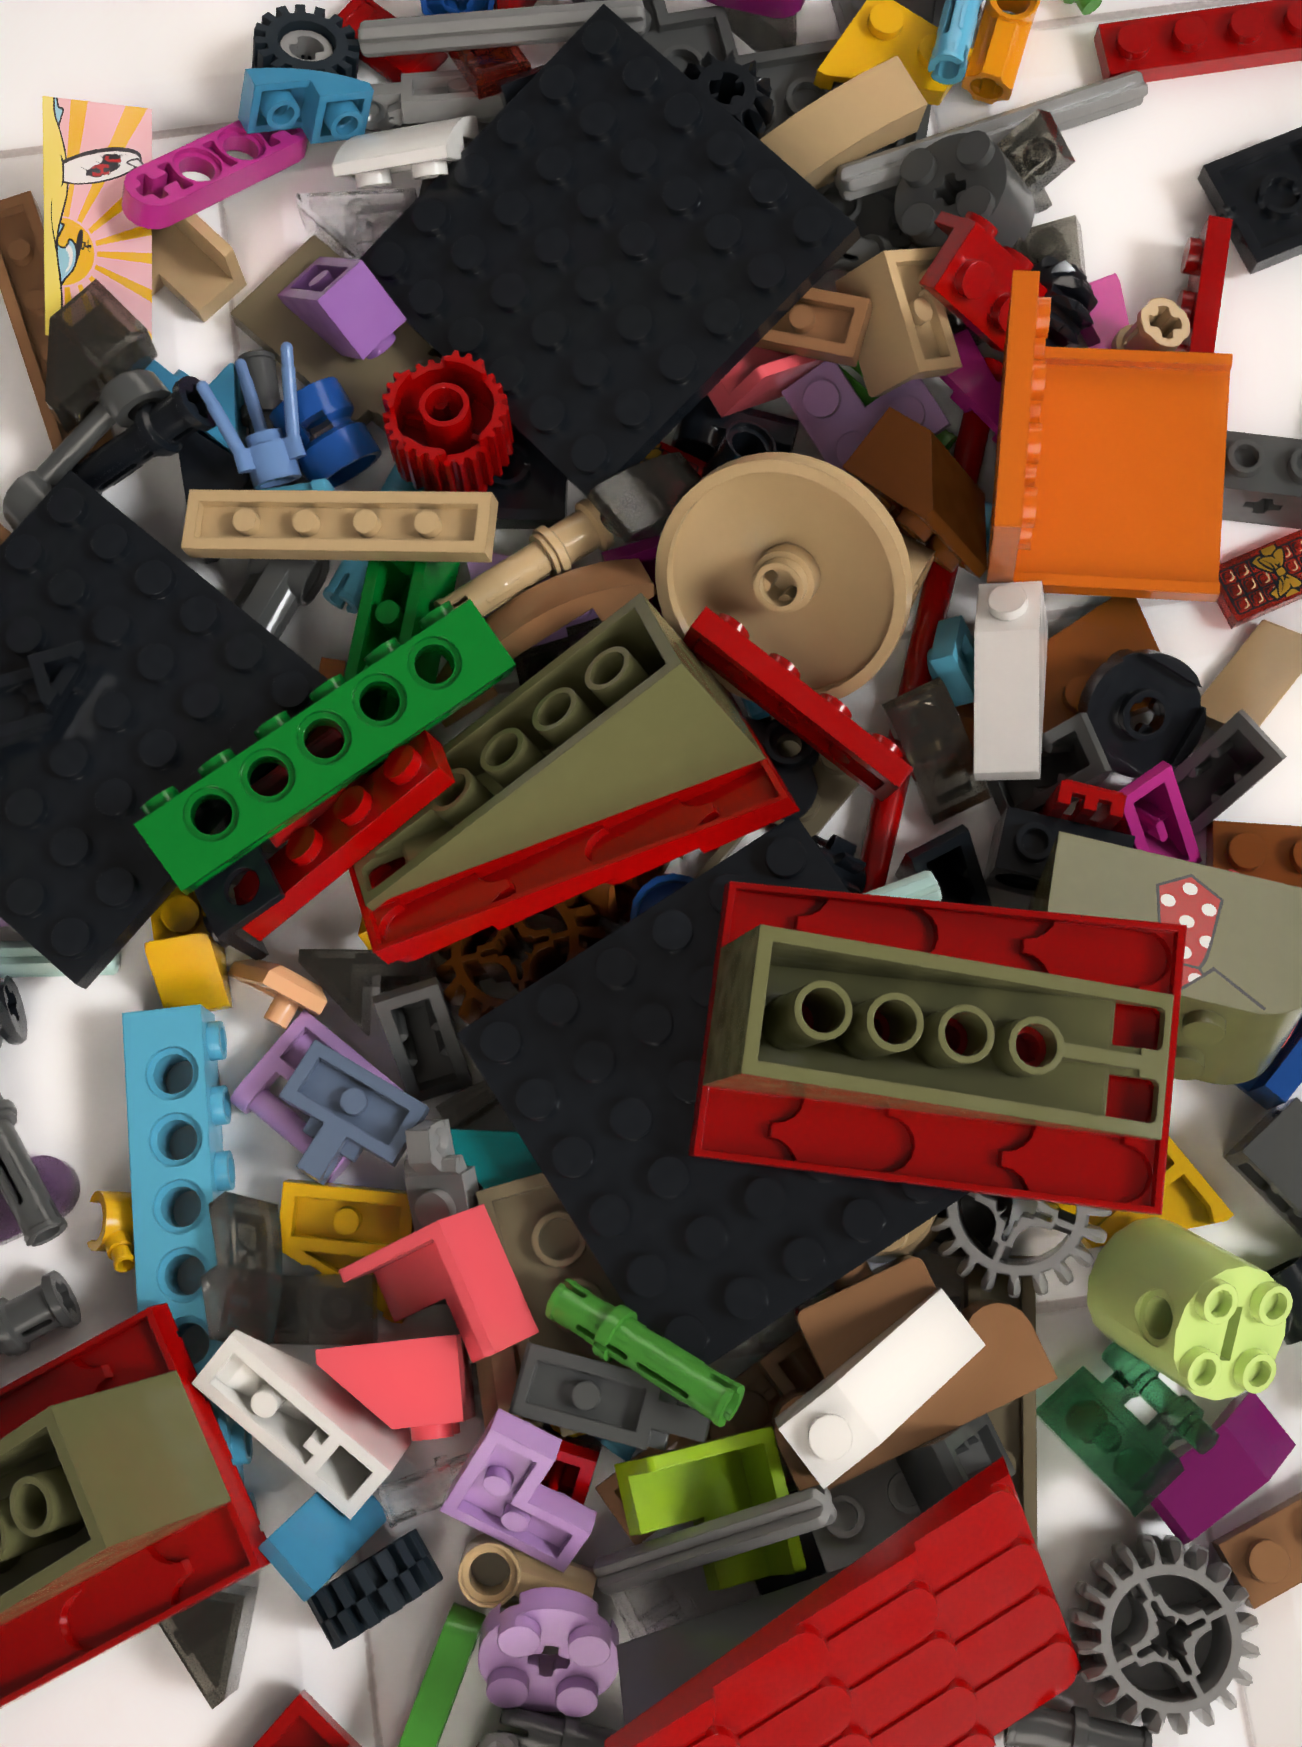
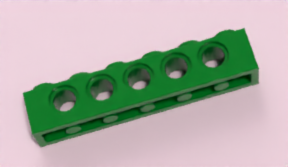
[133,599,516,895]

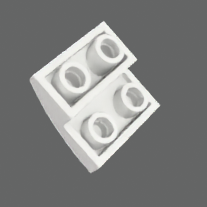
[332,115,479,189]

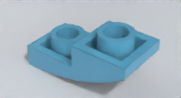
[238,68,374,144]
[258,1492,391,1602]

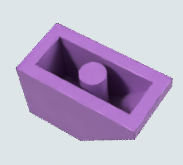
[277,257,407,360]

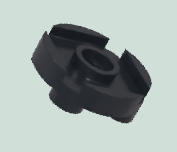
[1075,649,1206,778]

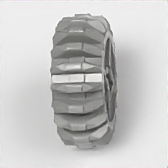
[931,1192,1112,1298]
[1067,1534,1261,1735]

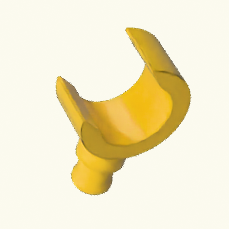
[87,1191,135,1273]

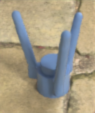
[196,341,306,490]

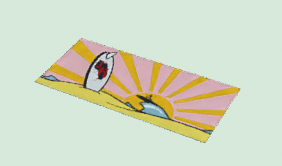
[42,96,152,343]

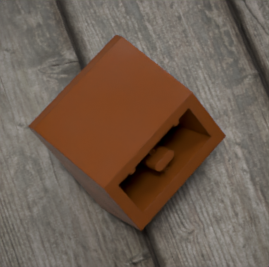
[842,407,987,579]

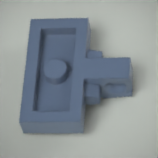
[279,1039,430,1185]

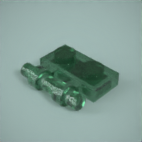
[1036,1342,1219,1518]

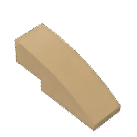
[760,55,928,190]

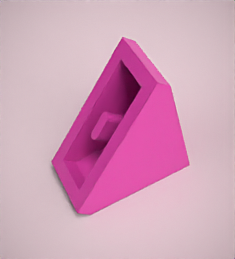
[1111,761,1202,864]

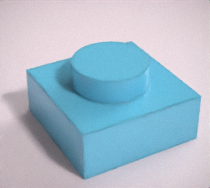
[927,615,974,707]

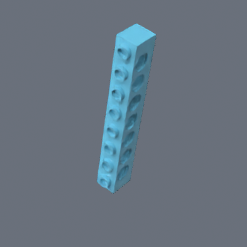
[122,1004,257,1514]

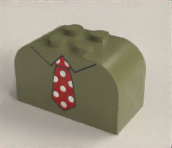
[1028,831,1302,1085]

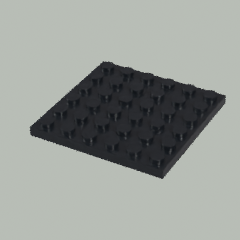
[360,4,861,506]
[0,470,328,989]
[456,814,970,1365]

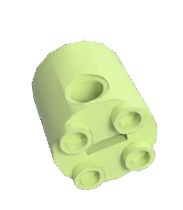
[1087,1217,1293,1401]

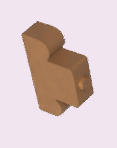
[771,1255,1058,1491]

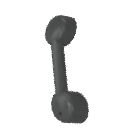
[3,369,171,530]

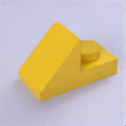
[144,886,233,1011]

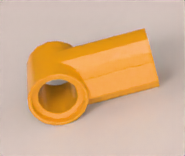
[961,0,1040,104]

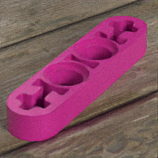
[122,120,308,229]

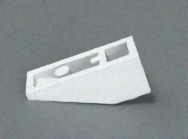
[974,581,1048,781]
[774,1287,986,1489]
[191,1329,412,1520]

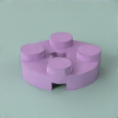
[478,1587,619,1717]

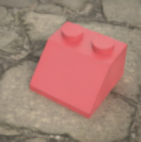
[315,1334,476,1441]

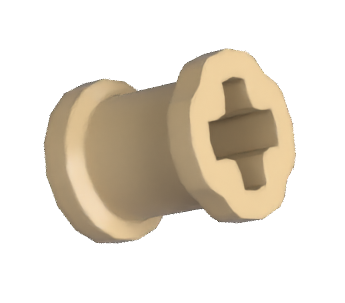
[1112,297,1190,351]

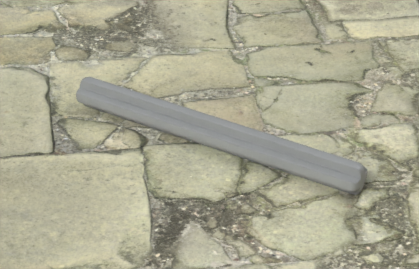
[834,70,1148,201]

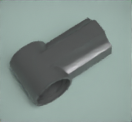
[234,559,330,639]

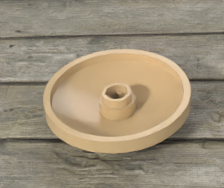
[655,452,913,702]

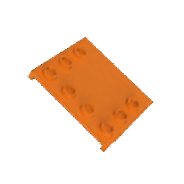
[986,270,1233,602]

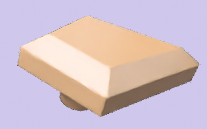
[227,959,328,1029]

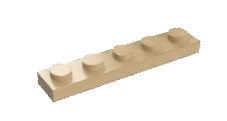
[181,489,499,563]

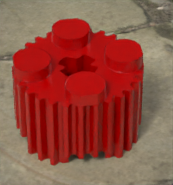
[382,350,514,492]

